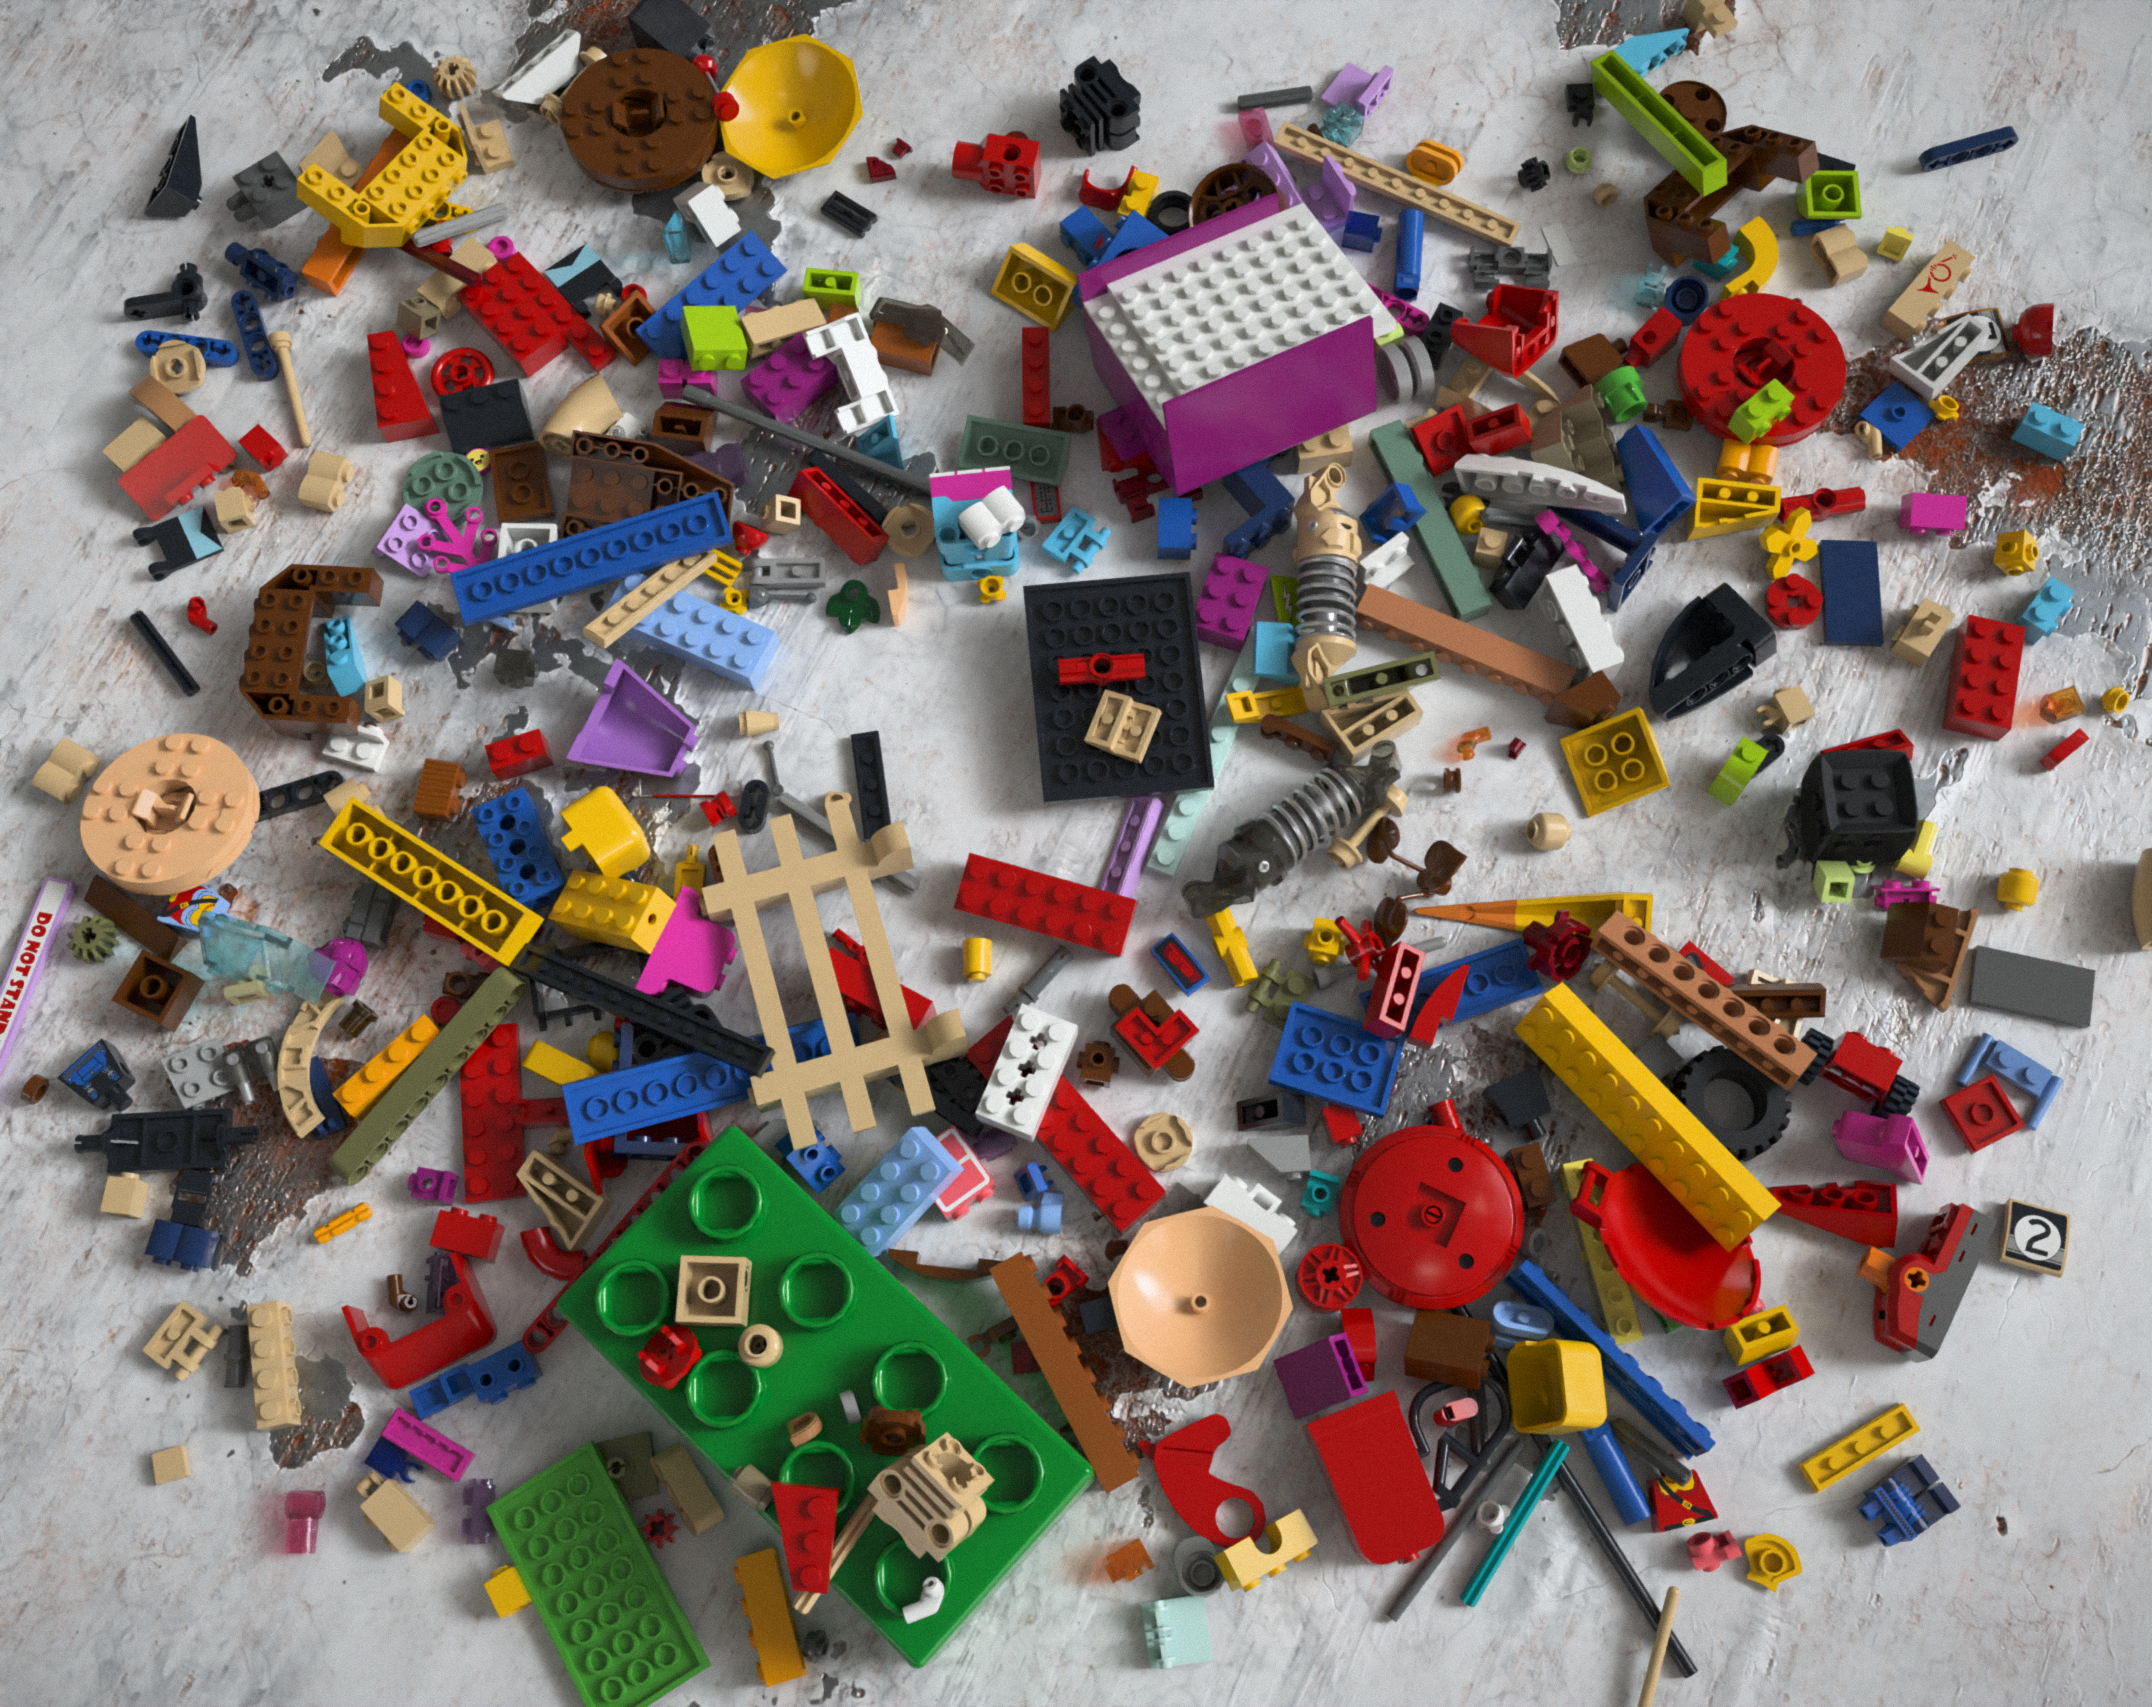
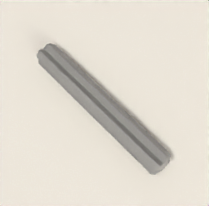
[412,203,509,248]

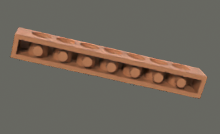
[1590,910,1817,1091]

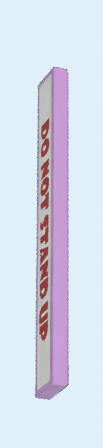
[0,876,77,1076]

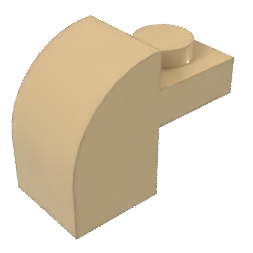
[1681,0,1738,39]

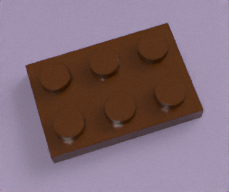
[489,441,555,525]

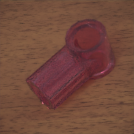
[285,1490,326,1554]

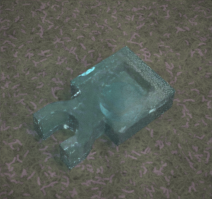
[1631,262,1668,311]

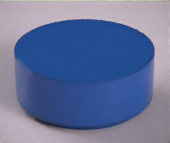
[405,80,432,103]

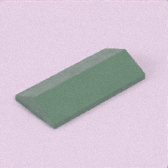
[956,415,1072,487]

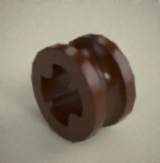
[1443,768,1461,793]

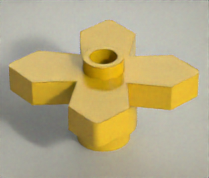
[1759,507,1818,581]

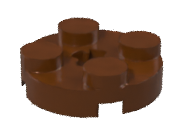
[859,1406,927,1457]

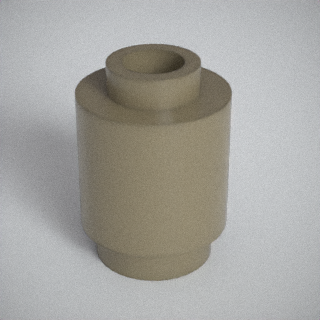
[729,1464,775,1513]

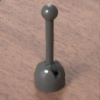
[749,585,816,607]

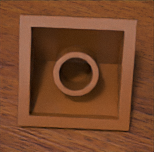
[599,290,656,366]

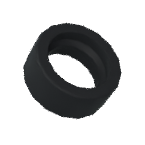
[1149,190,1191,236]

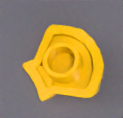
[1745,1533,1803,1592]

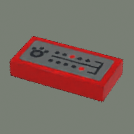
[1030,482,1062,524]

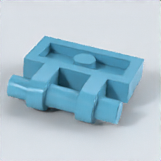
[1042,506,1112,575]

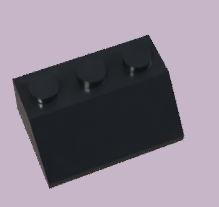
[439,378,535,456]

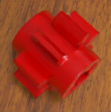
[640,1508,681,1549]

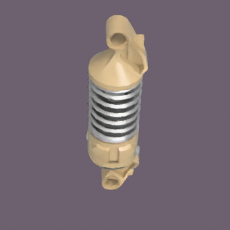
[1290,463,1362,715]

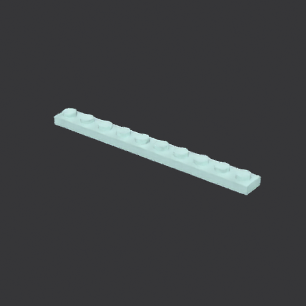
[1147,623,1261,879]

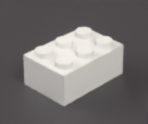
[498,523,561,613]

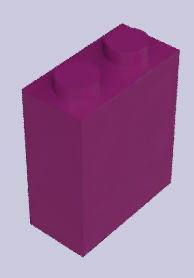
[1273,1332,1369,1420]

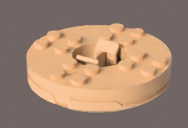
[80,733,260,896]

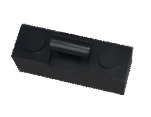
[1488,525,1566,610]

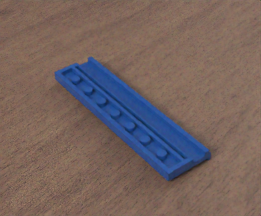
[1504,1260,1716,1460]

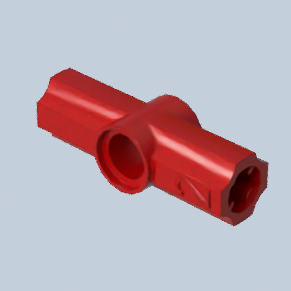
[1778,486,1866,524]
[1058,653,1145,686]

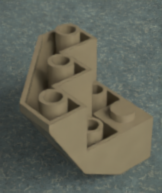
[1530,384,1626,493]

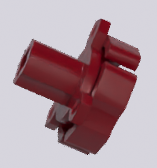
[1522,909,1593,983]

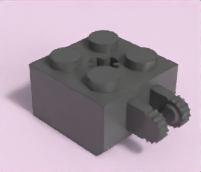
[226,150,309,228]

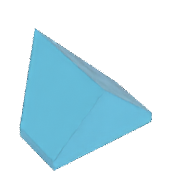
[856,414,904,470]

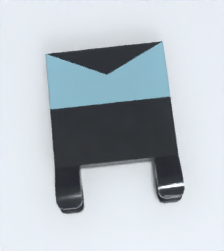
[544,243,623,320]
[133,506,224,581]

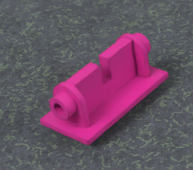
[1872,880,1940,910]

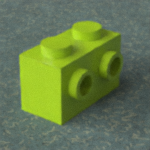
[802,267,862,313]
[1727,378,1795,445]

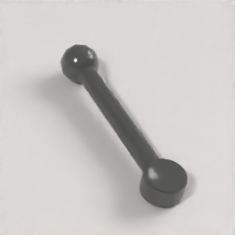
[763,740,784,796]

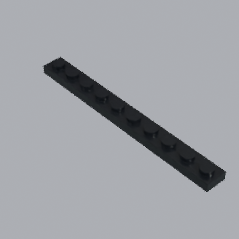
[511,943,775,1079]

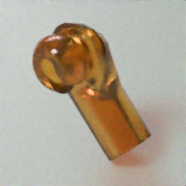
[231,469,270,500]
[1457,726,1491,761]

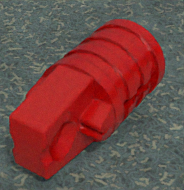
[1427,1099,1465,1134]

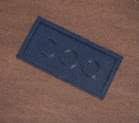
[1819,540,1884,647]

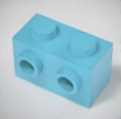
[2010,402,2085,462]
[2014,576,2076,645]

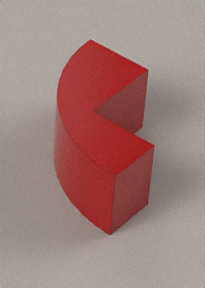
[1721,1345,1815,1410]

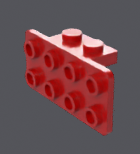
[118,415,238,521]

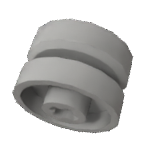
[1375,335,1435,405]

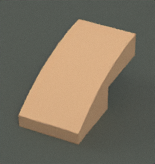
[888,562,909,627]

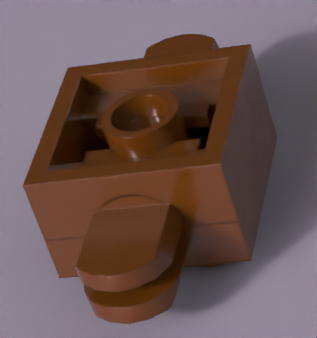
[1108,984,1195,1082]

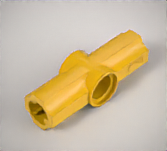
[1202,899,1258,988]

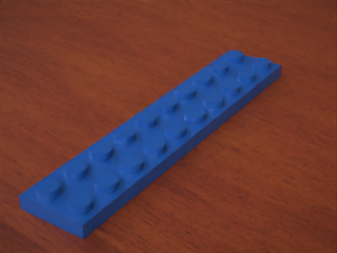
[450,491,734,626]
[560,1010,861,1145]

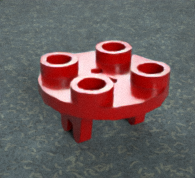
[636,1325,702,1390]

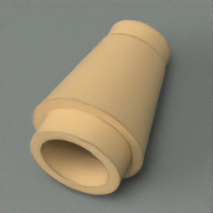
[738,709,779,737]

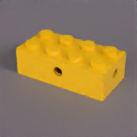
[548,869,677,955]

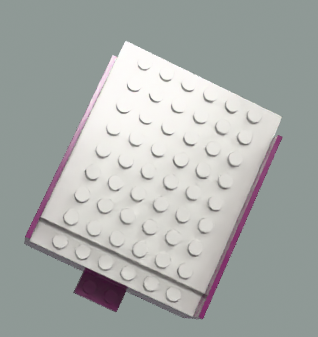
[1077,193,1397,497]

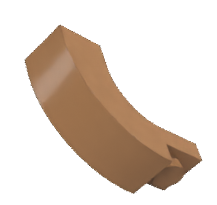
[128,374,197,434]

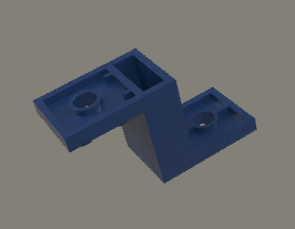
[1222,448,1295,561]

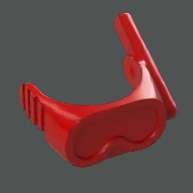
[1078,166,1138,212]

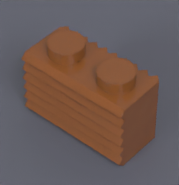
[412,758,467,823]

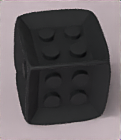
[1800,749,1918,866]

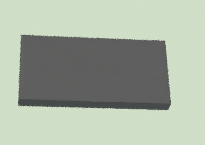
[1967,945,2096,1028]

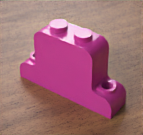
[635,885,738,999]
[1832,1111,1930,1185]

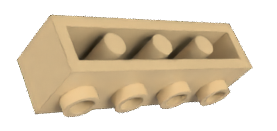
[247,1300,301,1431]

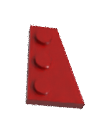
[771,1481,840,1594]

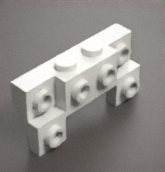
[803,312,899,436]

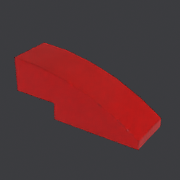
[1406,964,1470,1050]

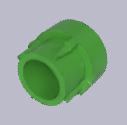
[1593,366,1648,423]

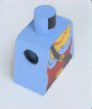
[157,884,236,938]

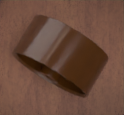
[1188,163,1291,228]

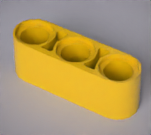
[521,1039,603,1087]

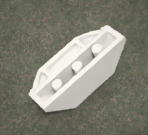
[492,29,581,105]

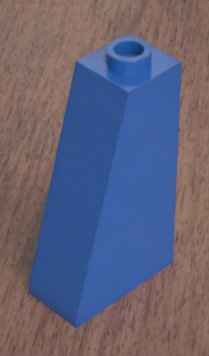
[1616,424,1697,537]

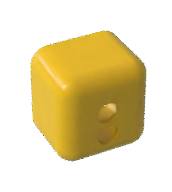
[559,786,651,878]
[1507,1339,1607,1435]

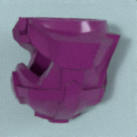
[306,938,369,998]

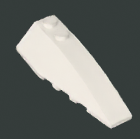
[1454,453,1626,514]

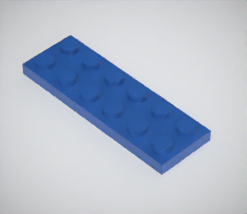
[635,230,787,361]
[1358,937,1544,1041]

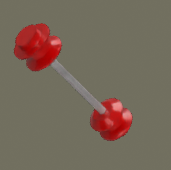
[691,54,740,122]

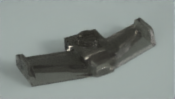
[869,297,975,366]

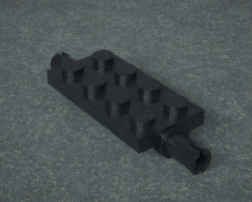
[74,1108,259,1175]

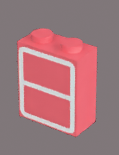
[934,1125,996,1222]

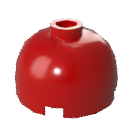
[2012,303,2054,358]

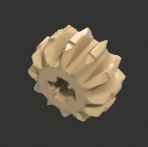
[433,54,477,100]

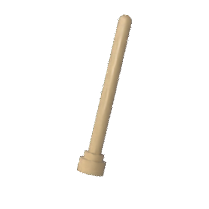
[268,331,311,447]
[1637,1586,1680,1707]

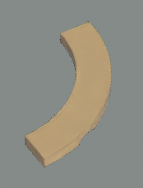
[277,985,345,1139]

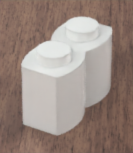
[958,486,1025,550]

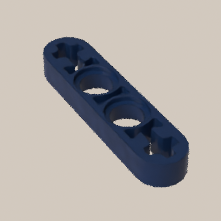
[1918,126,2019,172]
[231,290,279,382]

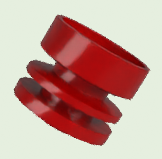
[1295,1243,1363,1314]

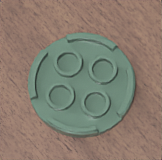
[402,451,484,527]

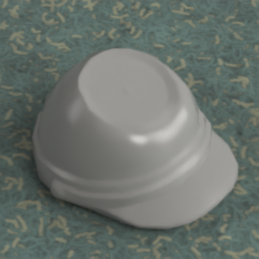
[1173,1536,1225,1598]

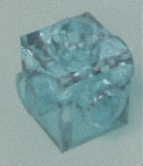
[1322,101,1365,148]

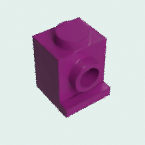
[407,1167,459,1206]

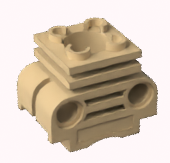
[867,1432,994,1563]

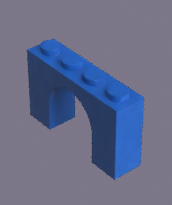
[1070,210,1169,311]

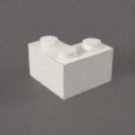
[673,182,741,247]

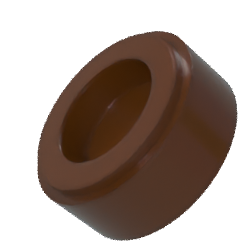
[20,1074,49,1105]

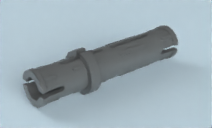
[1002,945,1074,1021]

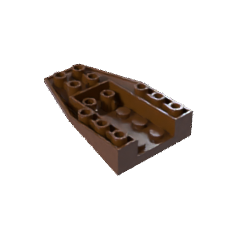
[560,430,735,539]

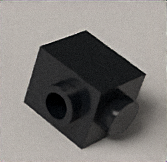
[1078,1295,1118,1337]

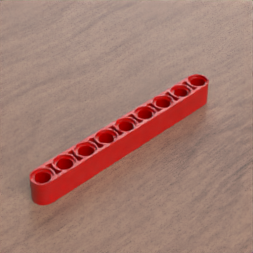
[522,1137,711,1354]

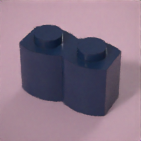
[394,600,462,663]
[144,1219,220,1273]

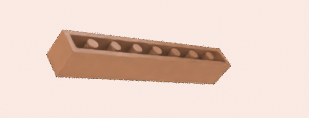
[1354,583,1577,706]

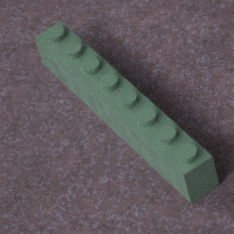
[1368,419,1493,623]

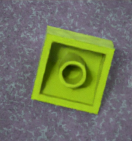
[1796,171,1862,219]

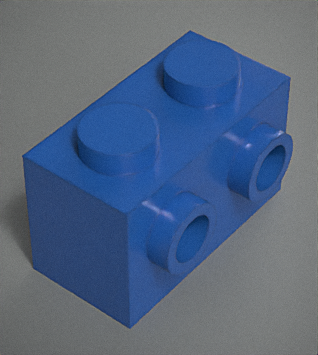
[774,1125,846,1194]
[465,1340,543,1406]

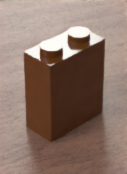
[1404,1308,1496,1390]

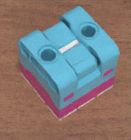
[929,466,1020,581]

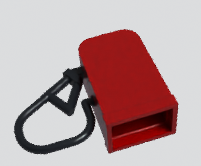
[1302,1374,1512,1565]

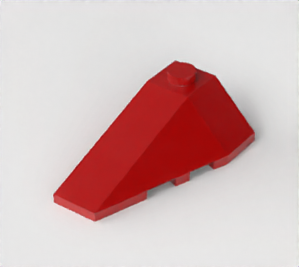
[1770,1180,1898,1248]

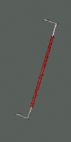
[639,778,743,798]

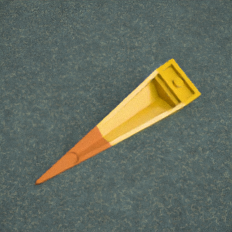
[1414,891,1653,939]

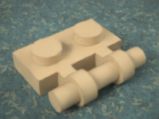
[142,1300,224,1381]

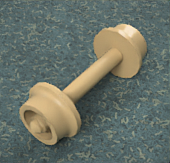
[539,46,607,126]
[1326,783,1409,871]
[1589,959,1685,1041]

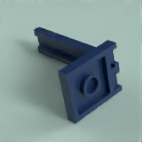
[1547,505,1659,613]
[609,1022,688,1161]

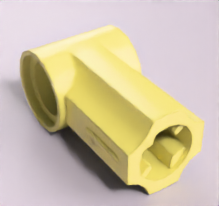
[1893,820,1939,880]

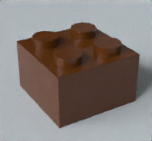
[112,949,205,1032]

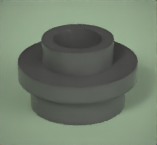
[802,1630,829,1663]

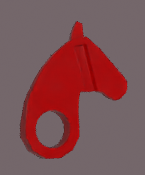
[1137,1414,1266,1549]

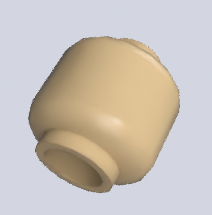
[1526,812,1571,850]
[738,1324,783,1369]

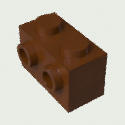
[1503,1142,1558,1213]

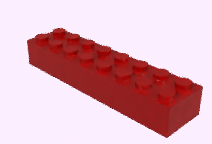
[965,1015,1166,1237]

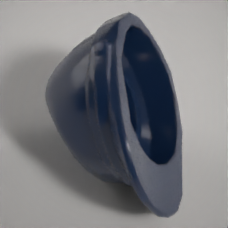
[1664,276,1709,327]

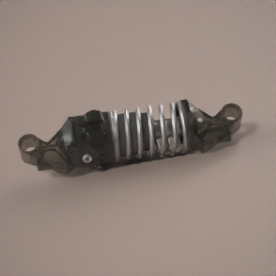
[1181,740,1402,919]

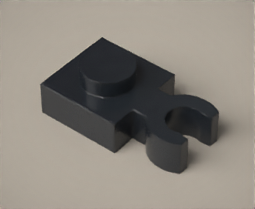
[1565,83,1595,127]

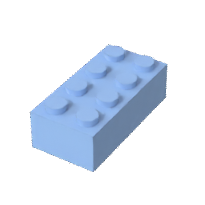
[832,1126,964,1257]

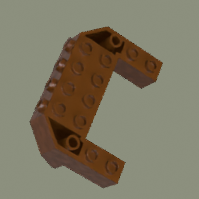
[1644,125,1820,269]
[239,564,384,741]

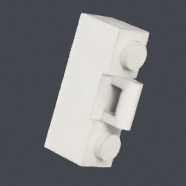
[1203,1174,1298,1256]

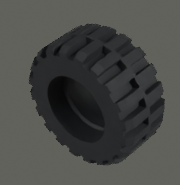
[1669,1045,1792,1162]

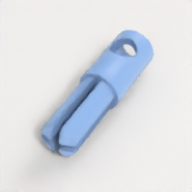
[486,616,515,631]

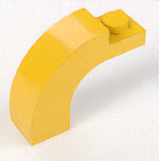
[1718,216,1778,301]

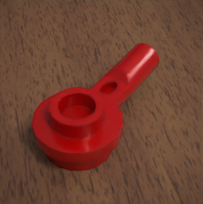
[832,928,870,967]

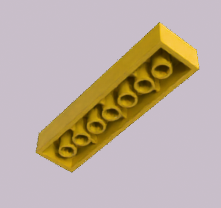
[318,796,544,968]

